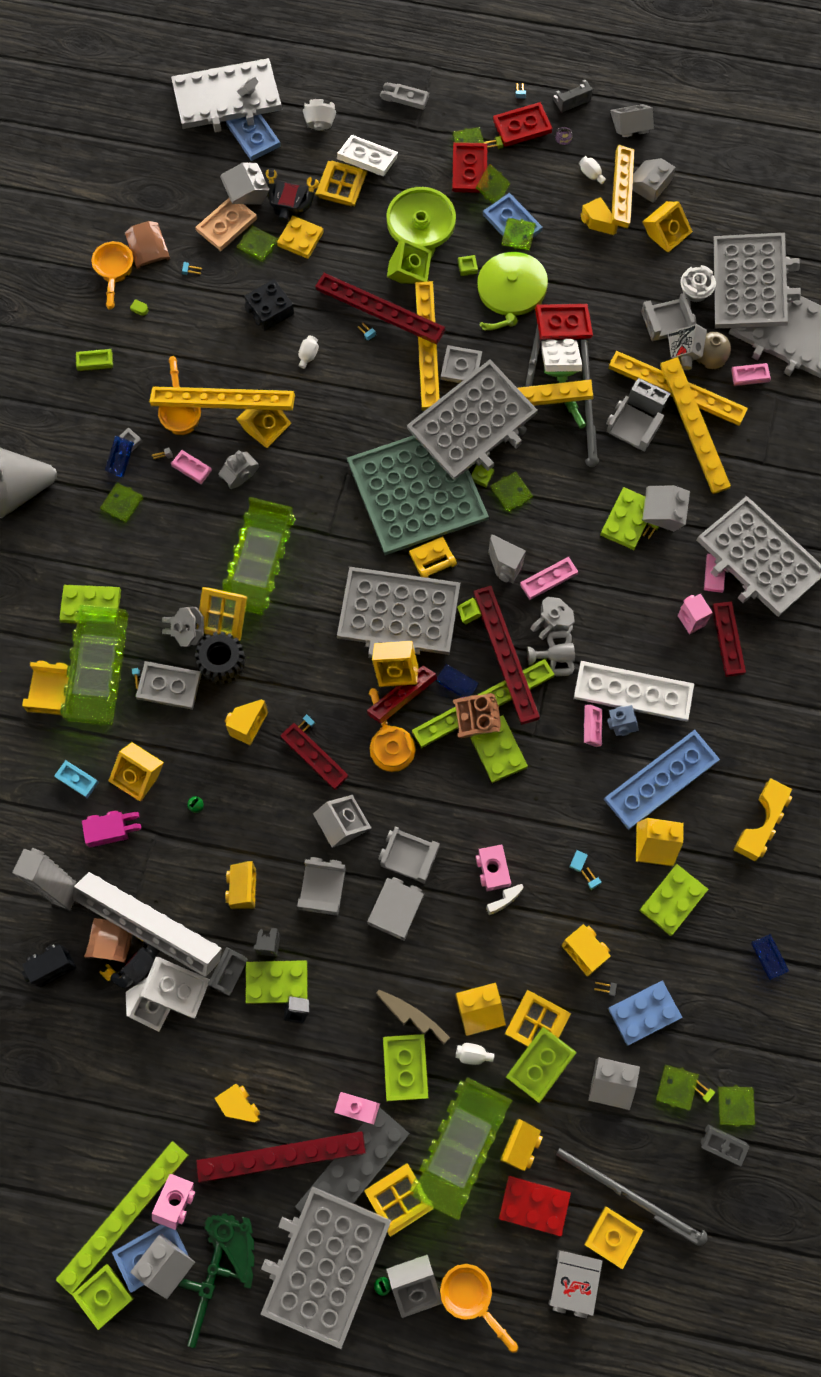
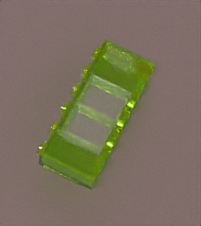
[217,497,295,615]
[61,605,129,725]
[410,1077,512,1221]

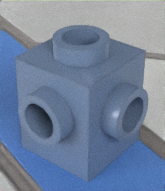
[608,705,639,736]

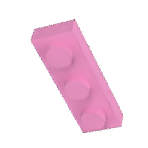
[520,557,578,600]

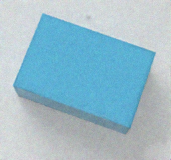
[570,850,588,872]

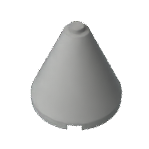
[0,448,57,519]

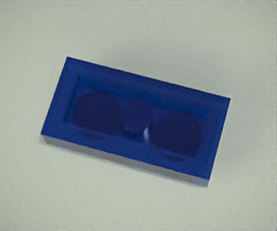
[105,436,134,477]
[436,664,479,697]
[751,934,789,980]

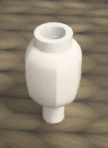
[579,156,606,184]
[299,336,319,369]
[456,1043,494,1065]

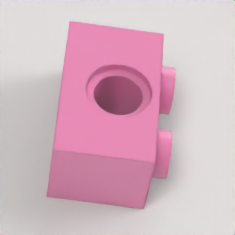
[678,594,713,634]
[475,845,511,891]
[152,1174,195,1230]

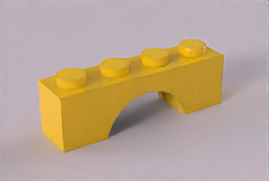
[733,779,792,861]

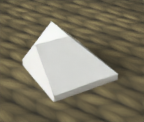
[126,978,170,1032]

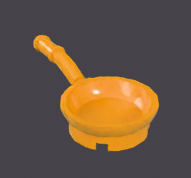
[91,241,133,310]
[158,356,201,435]
[369,689,416,772]
[440,1264,518,1353]

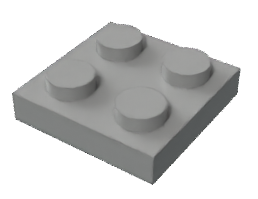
[440,345,482,383]

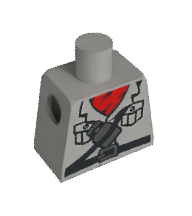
[668,324,707,370]

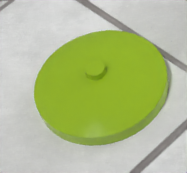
[387,187,456,249]
[478,252,548,316]

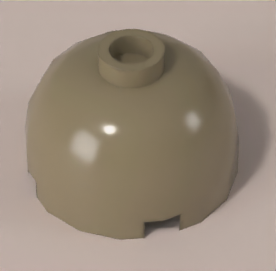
[696,332,731,369]

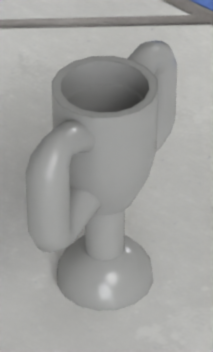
[527,630,575,676]

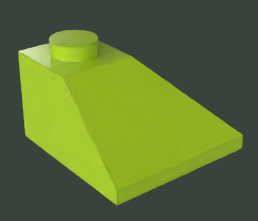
[387,238,432,284]

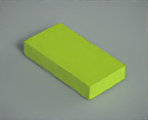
[76,349,113,371]

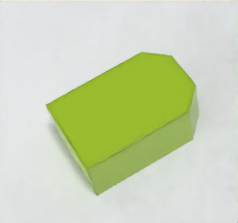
[130,299,149,316]

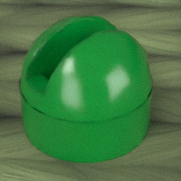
[188,796,204,813]
[374,1277,391,1296]

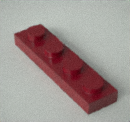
[712,602,746,677]
[367,666,437,724]
[280,723,349,790]

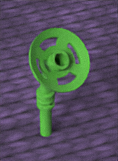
[544,370,586,428]

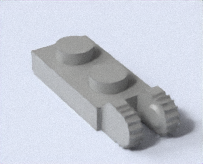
[380,82,429,110]

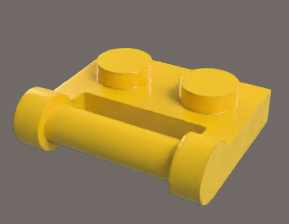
[409,536,457,578]

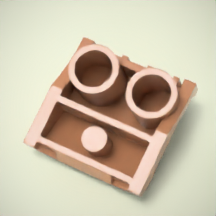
[125,221,170,269]
[453,693,501,738]
[84,918,133,963]

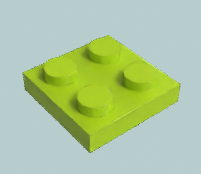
[72,1264,134,1330]

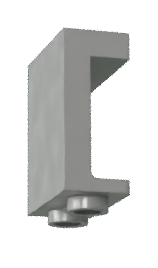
[641,293,696,341]
[378,827,440,884]
[367,877,424,941]

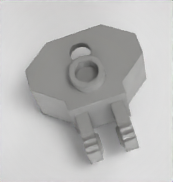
[218,450,259,489]
[530,597,575,640]
[162,607,204,646]

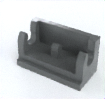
[553,79,593,113]
[628,378,671,416]
[254,928,280,957]
[208,947,248,996]
[701,1124,749,1166]

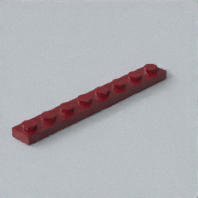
[315,273,446,345]
[473,586,540,725]
[196,1131,366,1183]

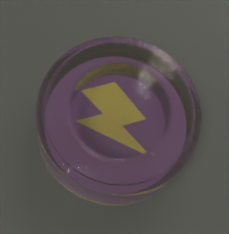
[555,127,573,145]

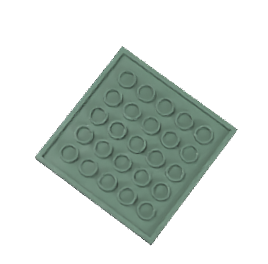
[347,436,489,555]

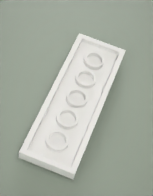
[573,661,694,722]

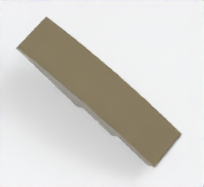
[376,990,450,1045]

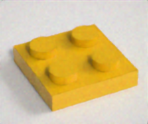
[277,215,324,259]
[584,1206,644,1269]

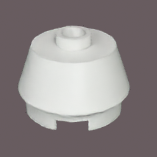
[303,99,336,131]
[681,265,716,302]

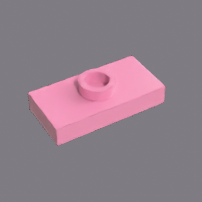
[731,363,771,386]
[171,450,212,484]
[704,554,725,593]
[584,705,602,747]
[334,1092,380,1125]

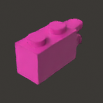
[82,811,141,848]

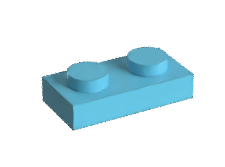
[55,760,99,798]

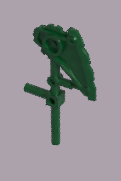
[178,1213,255,1348]

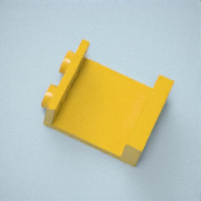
[22,661,72,715]

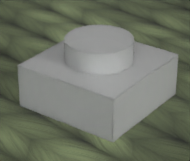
[237,77,259,96]
[115,428,142,454]

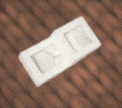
[486,884,523,915]

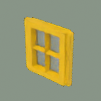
[316,161,367,206]
[196,587,247,641]
[505,990,571,1047]
[364,1163,434,1237]

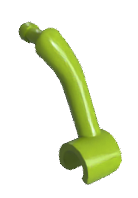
[480,313,517,330]

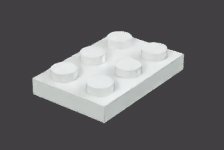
[337,135,398,176]
[541,339,582,372]
[140,957,210,1018]

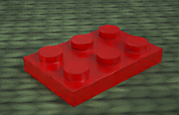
[493,102,553,147]
[452,143,487,193]
[535,304,593,340]
[499,1176,571,1236]

